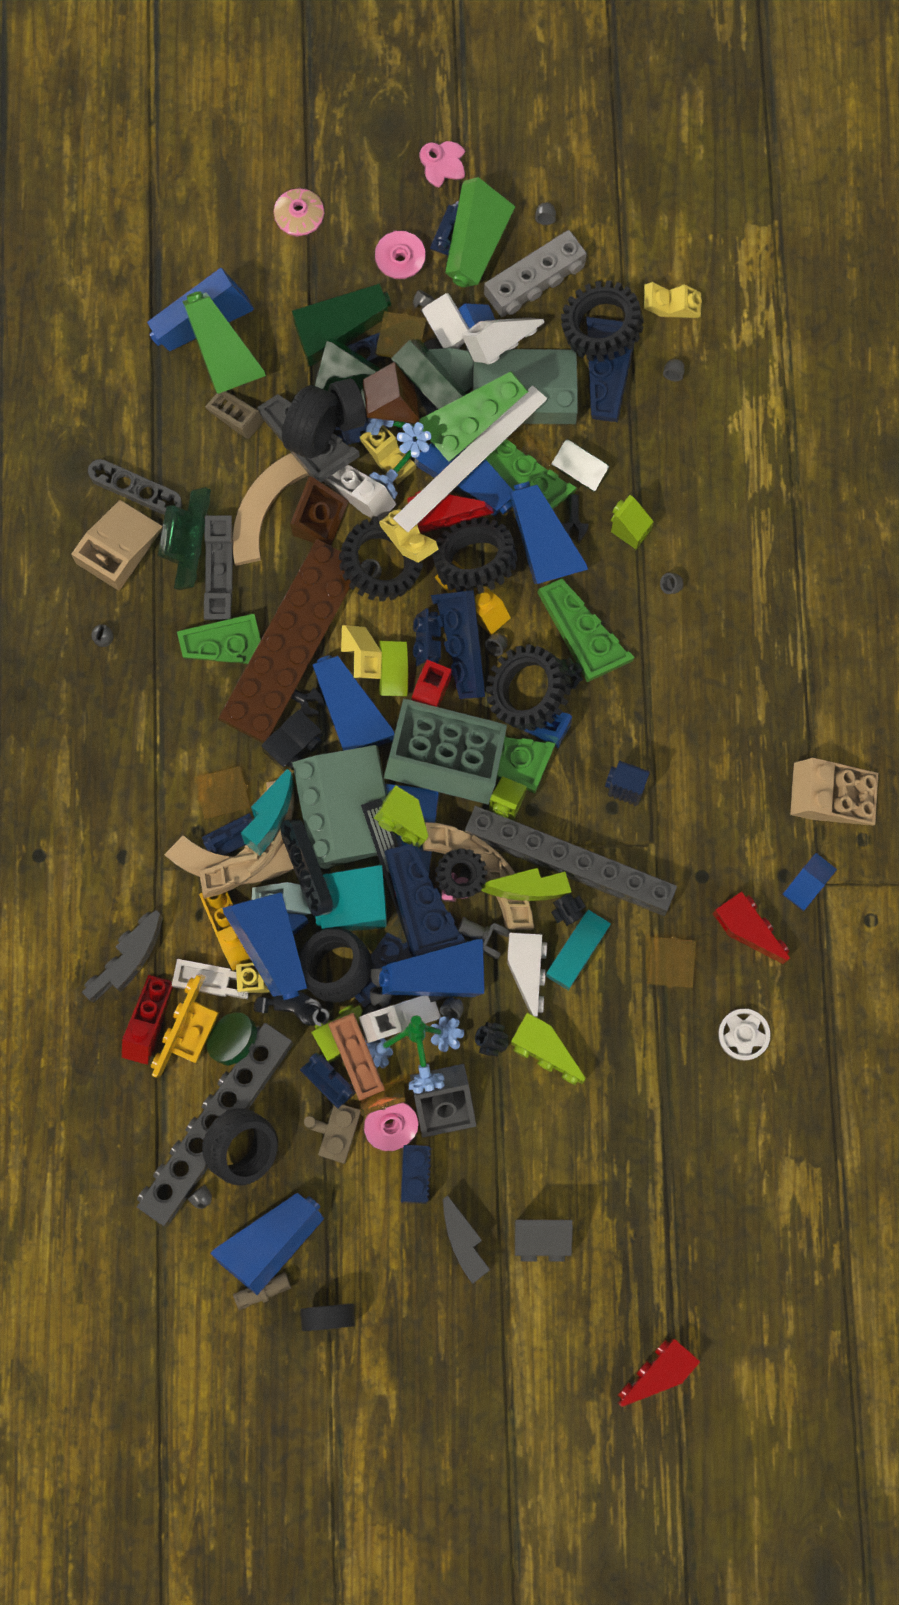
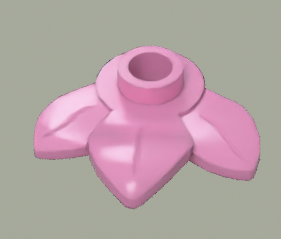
[420,141,465,188]

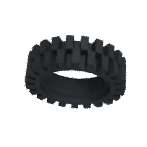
[561,281,644,362]
[339,517,423,602]
[432,518,517,594]
[486,645,571,731]

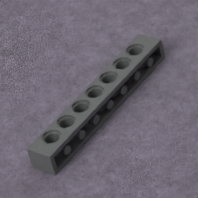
[465,806,677,916]
[137,1023,294,1227]

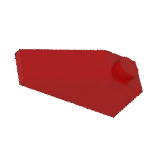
[407,491,494,534]

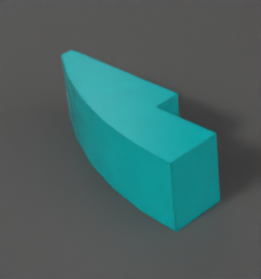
[241,769,294,856]
[546,910,611,991]

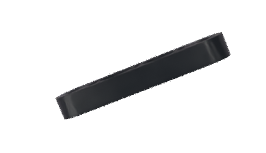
[281,819,333,916]

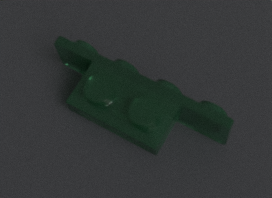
[158,487,211,590]

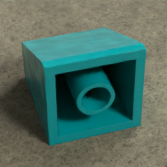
[315,865,388,931]

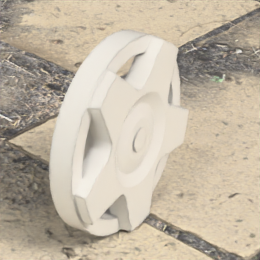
[718,1009,770,1061]

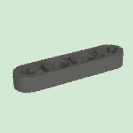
[88,459,183,517]

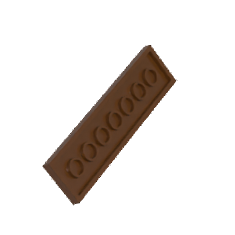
[218,539,362,743]

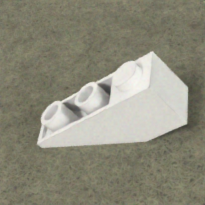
[462,318,544,364]
[324,465,396,521]
[507,933,547,1018]
[358,996,441,1043]

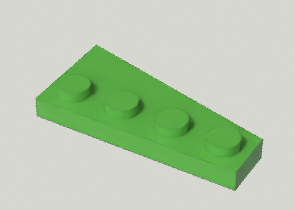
[419,371,529,462]
[476,436,577,509]
[537,579,635,682]
[497,736,556,793]

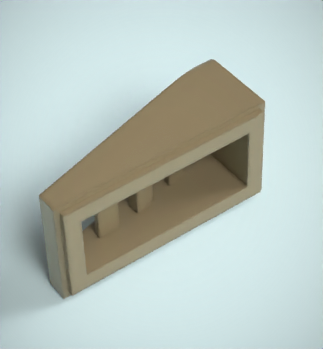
[205,391,263,439]

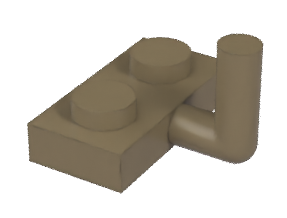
[304,1105,362,1164]

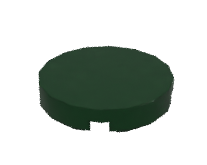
[207,1012,257,1066]

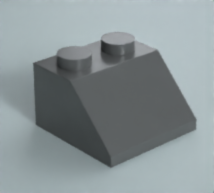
[410,1064,476,1138]
[514,1220,572,1262]

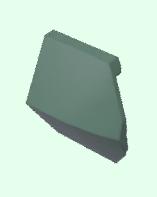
[428,348,473,392]

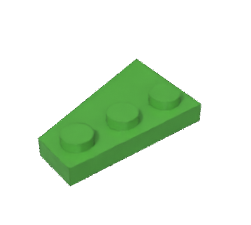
[177,614,261,664]

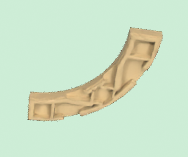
[233,453,309,566]
[199,781,295,898]
[422,822,534,930]
[164,836,294,885]

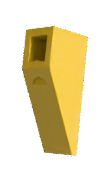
[435,561,510,635]
[199,892,252,971]

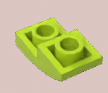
[379,641,408,696]

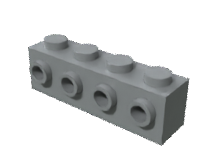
[484,230,586,318]

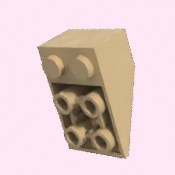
[71,500,163,591]
[790,758,878,826]

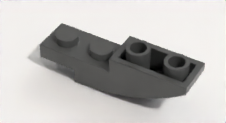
[82,910,163,1003]

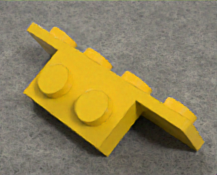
[151,974,219,1078]

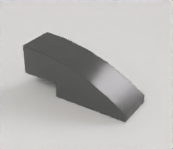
[443,1196,490,1284]

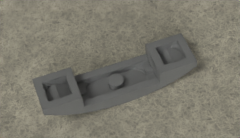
[204,516,233,620]

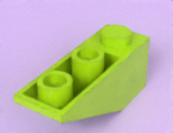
[511,1013,586,1085]

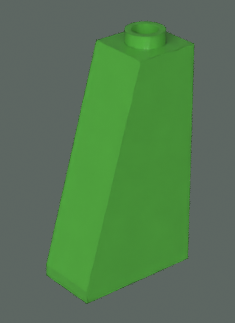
[445,177,515,288]
[182,291,266,394]

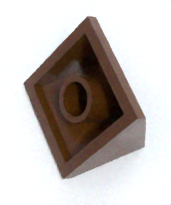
[362,362,420,423]
[290,477,349,546]

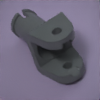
[457,917,510,959]

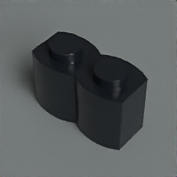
[261,710,323,772]

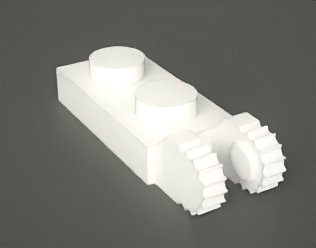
[172,959,249,999]

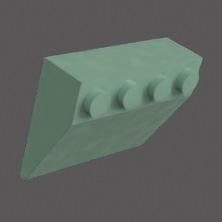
[473,349,577,424]
[384,698,507,805]
[292,745,398,869]

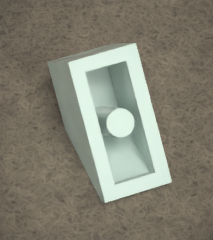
[252,882,311,915]

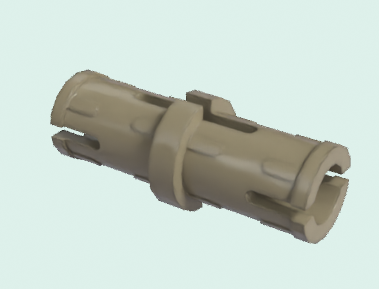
[233,1272,292,1311]

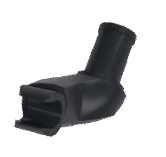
[253,991,329,1026]

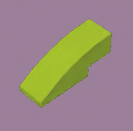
[481,868,572,901]

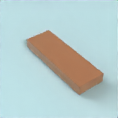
[328,1013,385,1101]

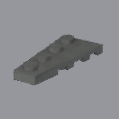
[257,394,360,482]

